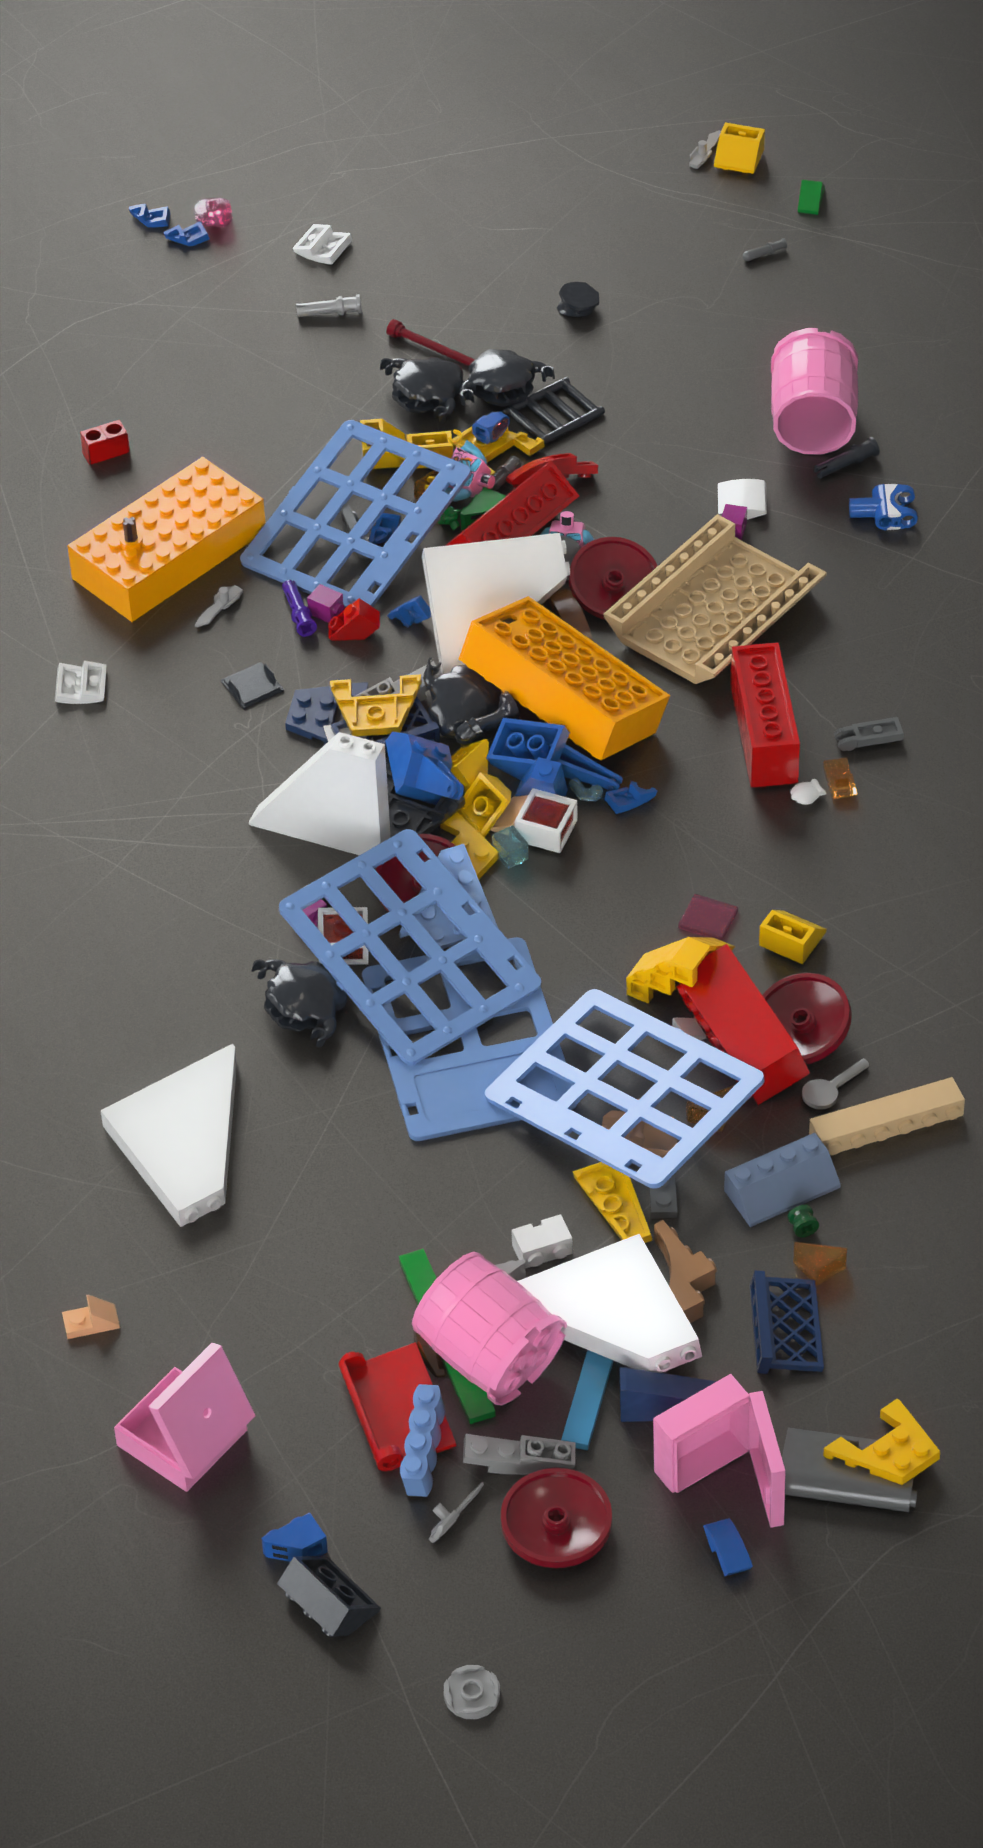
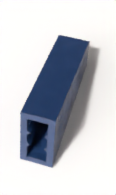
[620,1368,717,1422]

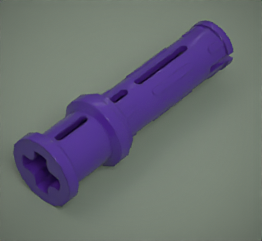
[282,580,317,637]

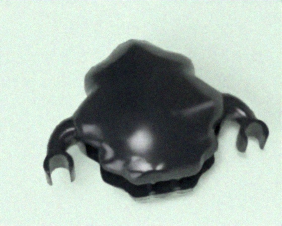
[459,349,555,407]
[380,357,464,424]
[423,657,523,739]
[252,959,348,1048]

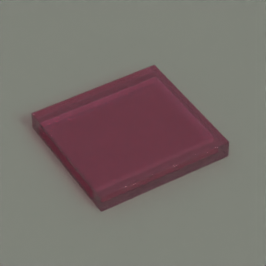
[678,894,738,941]

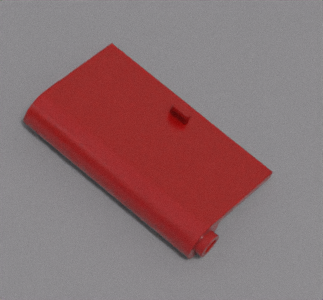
[338,1342,457,1471]

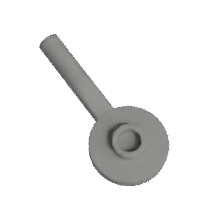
[802,1058,869,1109]

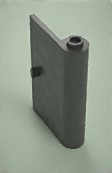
[782,1427,917,1512]

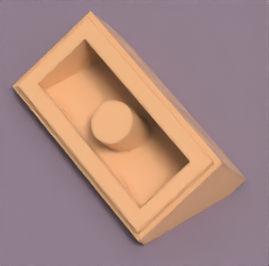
[490,795,528,838]

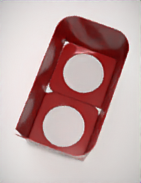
[80,420,130,465]

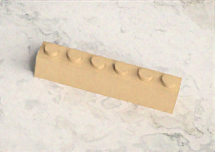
[809,1077,965,1155]

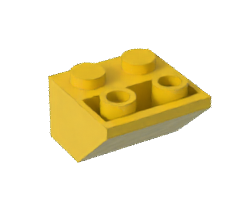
[714,122,765,174]
[360,419,406,469]
[406,431,453,469]
[759,910,826,964]

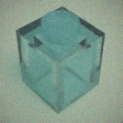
[492,825,529,869]

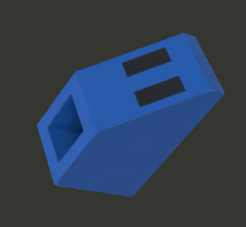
[261,1513,328,1562]

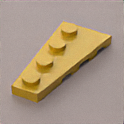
[573,1162,653,1243]

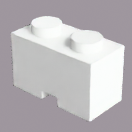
[512,1214,572,1268]

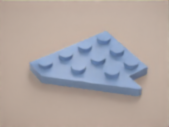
[399,844,498,949]

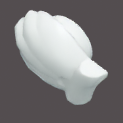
[790,779,826,805]

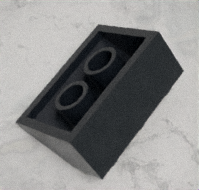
[277,1555,381,1637]

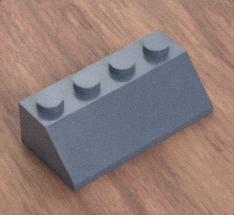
[724,1133,841,1227]

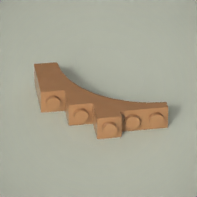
[629,1220,717,1369]

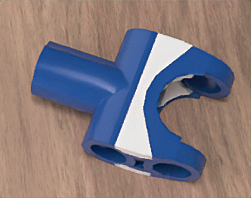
[849,484,918,530]

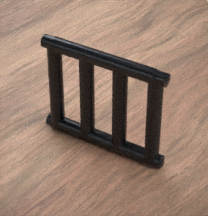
[503,377,605,445]

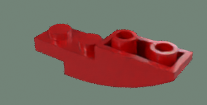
[506,453,598,488]

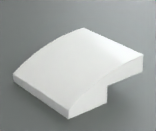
[293,224,352,264]
[718,479,767,520]
[55,661,107,704]

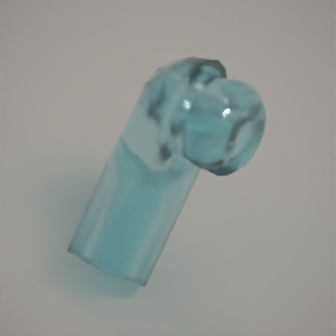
[569,778,603,802]

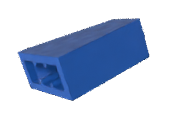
[515,757,568,797]

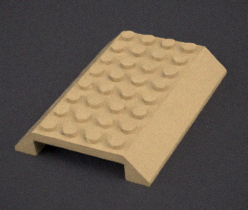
[604,514,827,684]

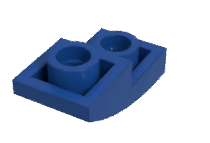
[703,1518,753,1576]

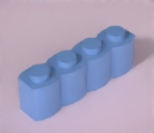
[400,1384,445,1497]

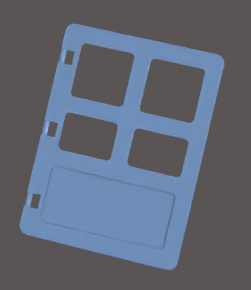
[362,937,577,1141]

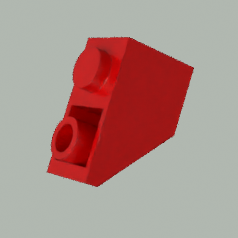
[328,598,380,641]

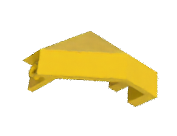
[626,937,735,1003]

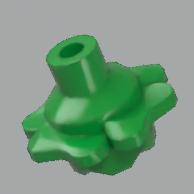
[438,506,462,530]

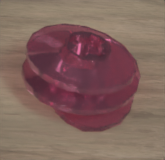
[194,198,232,227]

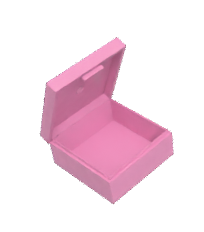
[114,1343,256,1492]
[653,1374,785,1528]

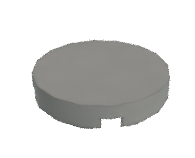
[444,1665,500,1719]

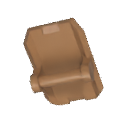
[602,1099,678,1158]

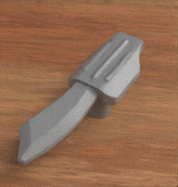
[689,130,721,169]
[195,585,243,627]
[429,1482,484,1543]

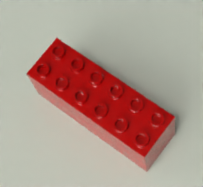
[445,460,579,546]
[731,642,800,787]
[676,944,810,1105]

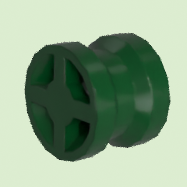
[788,1205,819,1237]

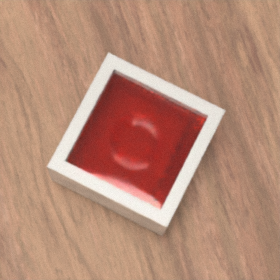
[515,788,578,853]
[318,907,369,965]

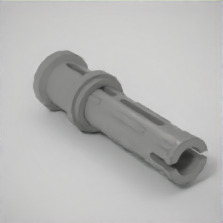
[296,294,362,317]

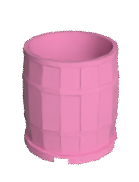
[771,328,858,455]
[412,1252,567,1406]

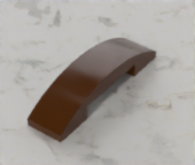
[547,588,594,642]

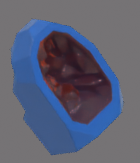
[472,412,510,444]

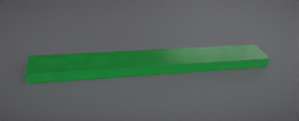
[399,1249,496,1424]

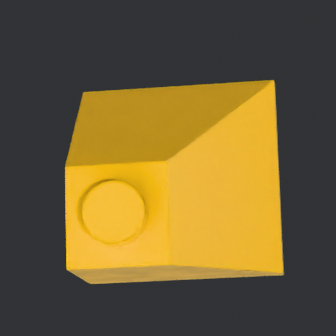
[451,739,489,792]
[457,772,511,838]

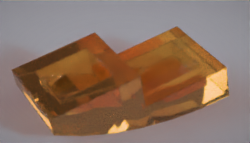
[823,758,857,799]

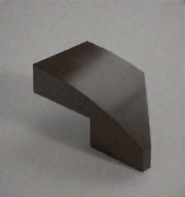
[413,1330,445,1378]

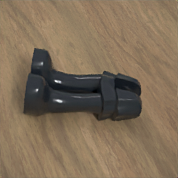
[456,691,520,746]

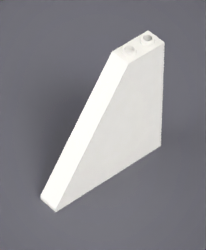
[422,533,570,674]
[249,732,391,855]
[101,1044,237,1227]
[517,1234,702,1373]

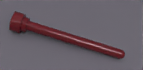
[386,319,475,366]

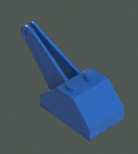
[486,718,623,791]
[385,732,464,805]

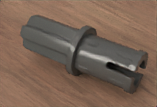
[493,456,521,490]

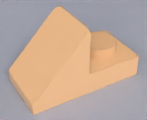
[62,1295,120,1339]

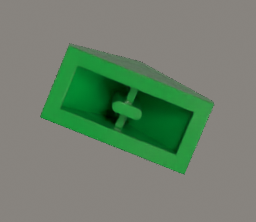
[798,180,825,215]

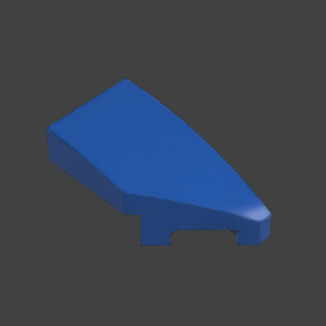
[129,204,170,228]
[163,222,210,246]
[369,513,401,545]
[387,595,431,627]
[604,781,657,814]

